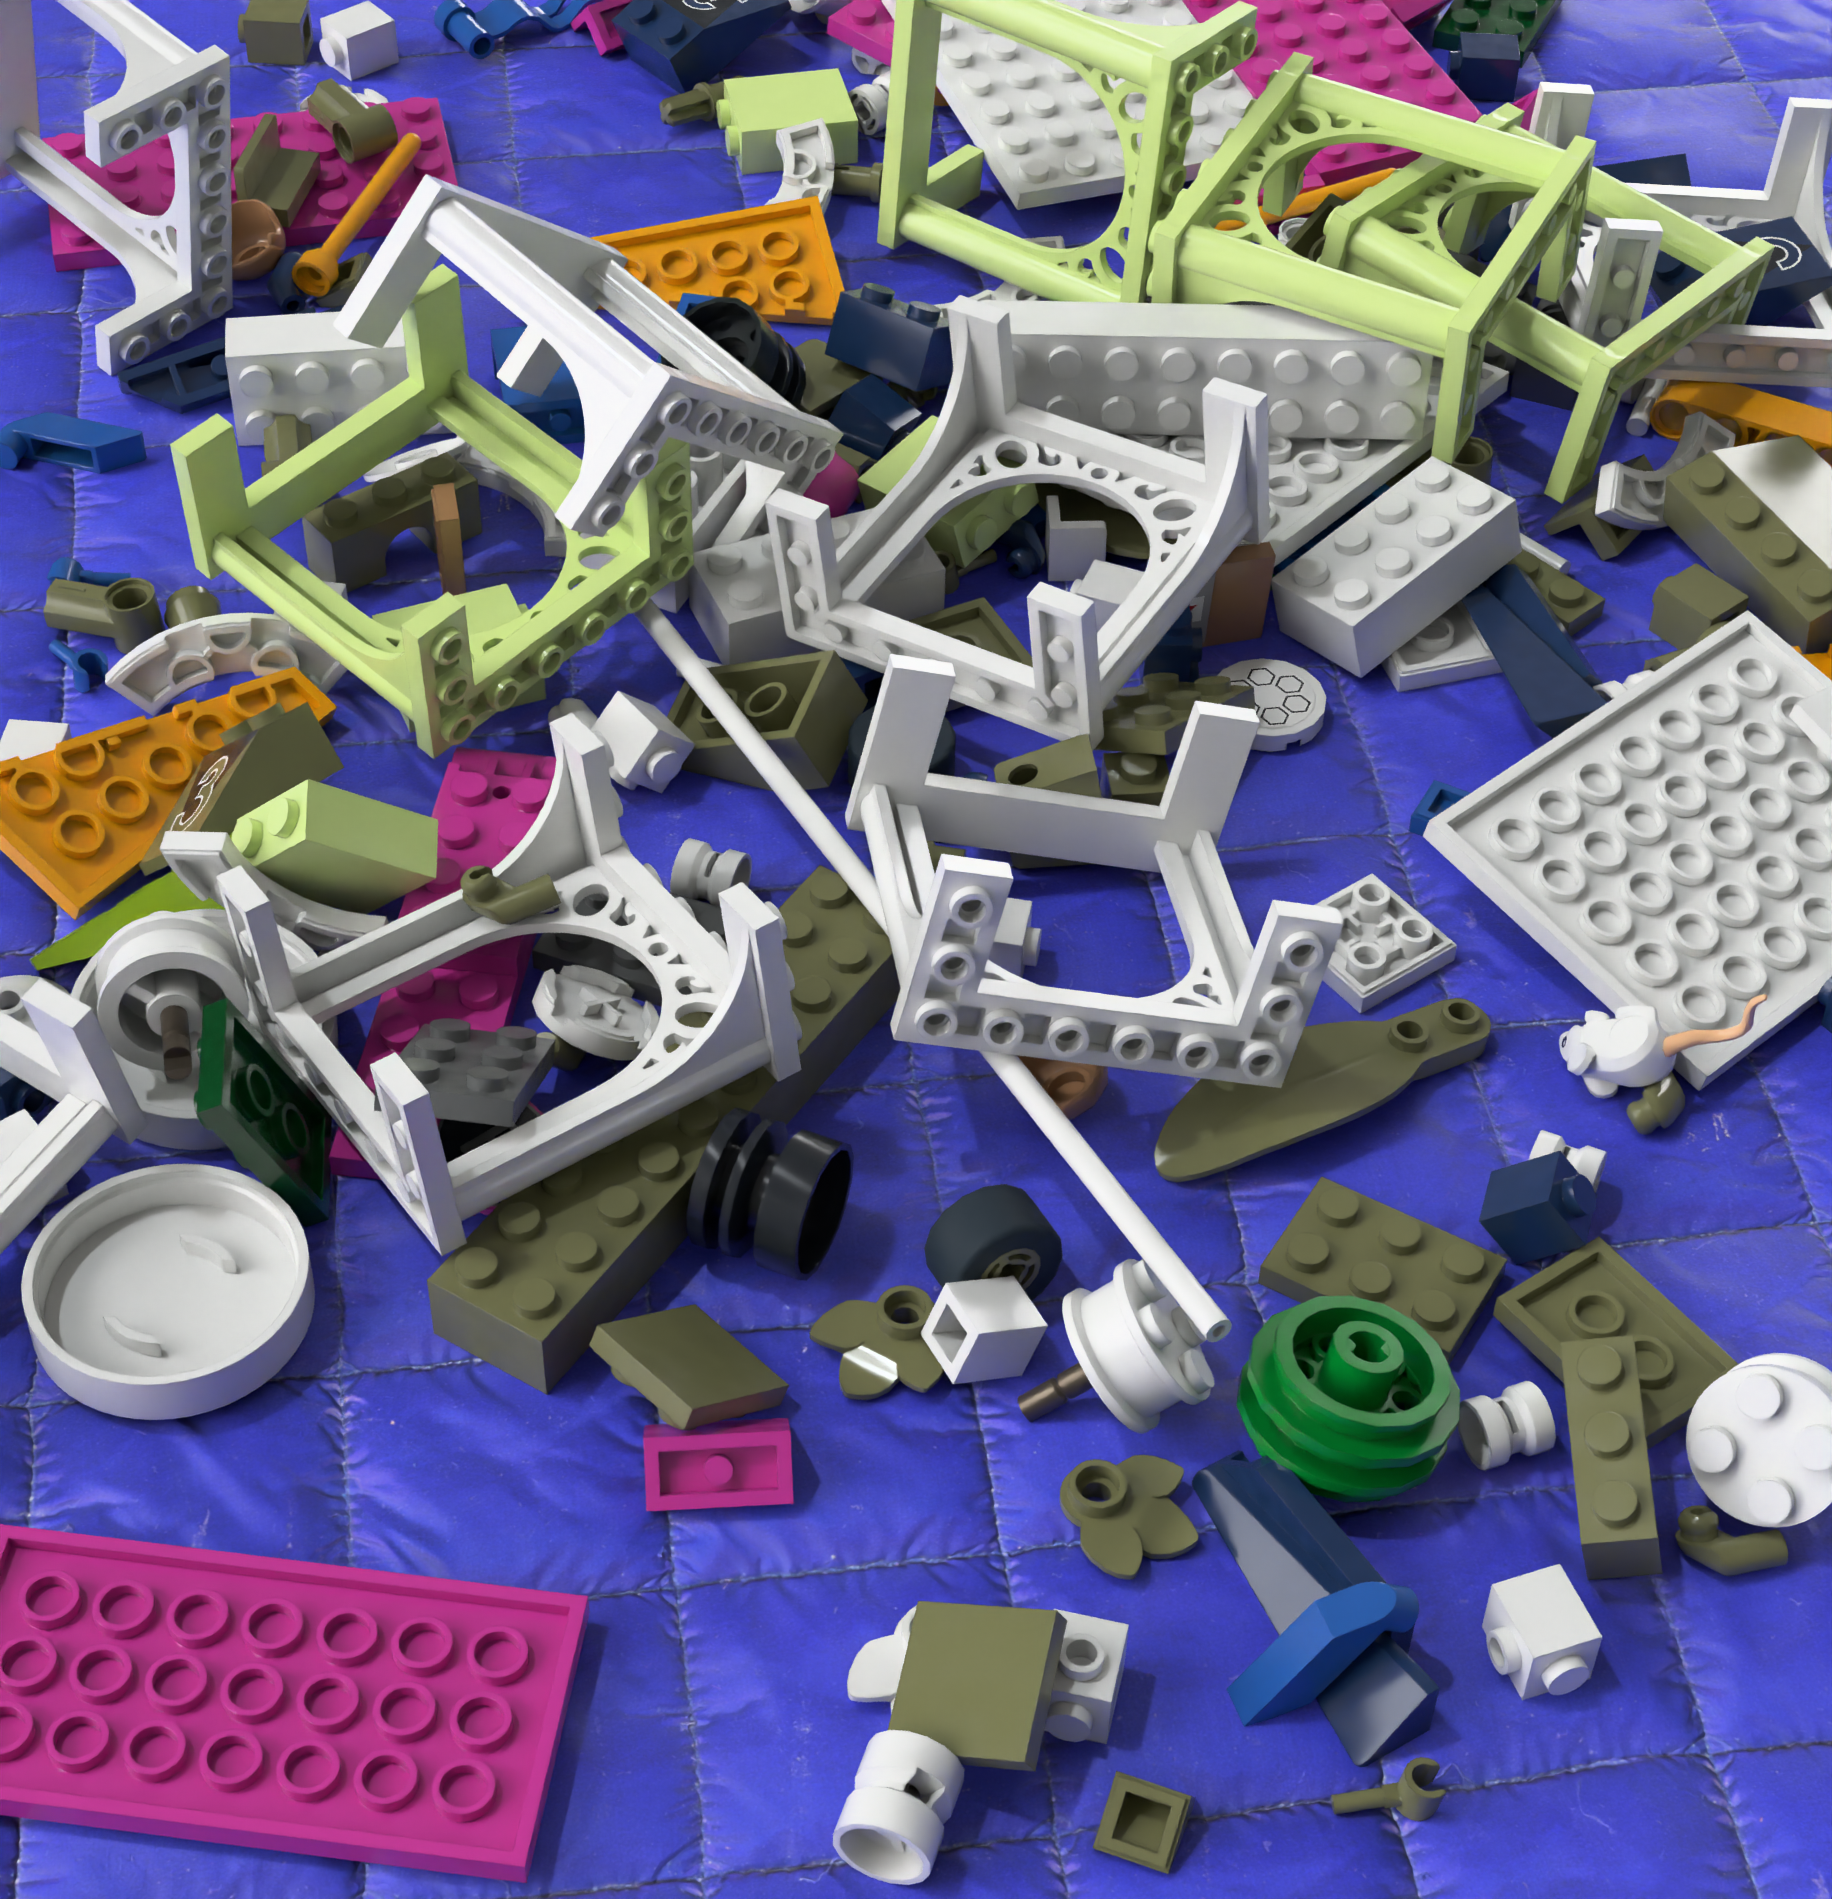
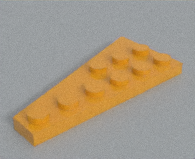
[590,196,845,326]
[0,666,337,920]

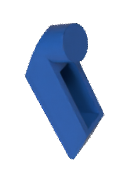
[0,412,147,474]
[1227,1581,1419,1727]

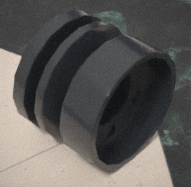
[661,297,806,409]
[687,1107,854,1281]

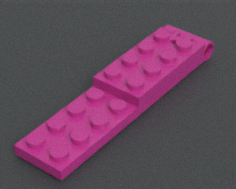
[329,747,557,1180]

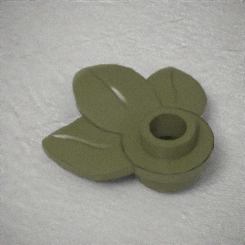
[809,1285,944,1400]
[1059,1455,1199,1580]

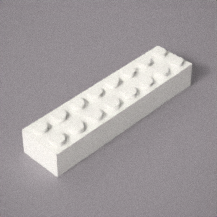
[980,300,1433,440]

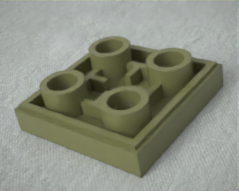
[589,1304,789,1430]
[888,1601,1067,1772]

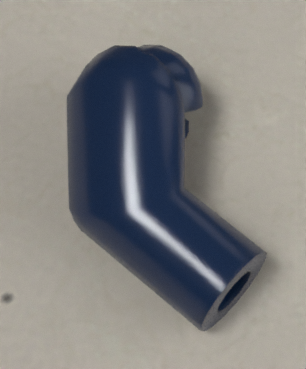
[267,251,306,315]

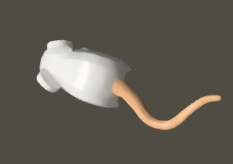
[1559,994,1768,1099]

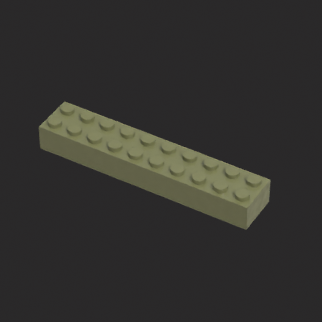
[427,865,901,1395]

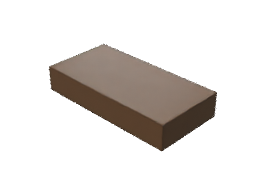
[431,483,467,596]

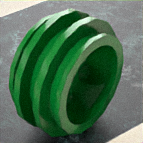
[1236,1295,1460,1503]

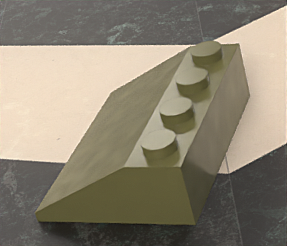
[1663,435,1832,654]

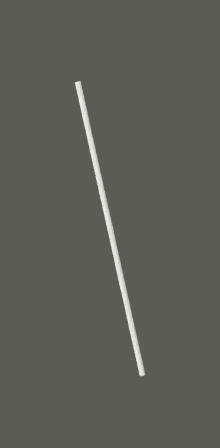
[602,558,1232,1342]

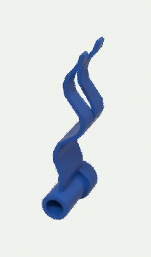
[434,0,604,59]

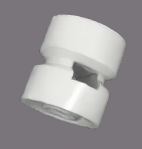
[833,1730,965,1885]

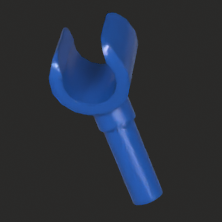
[47,557,131,587]
[49,639,109,693]

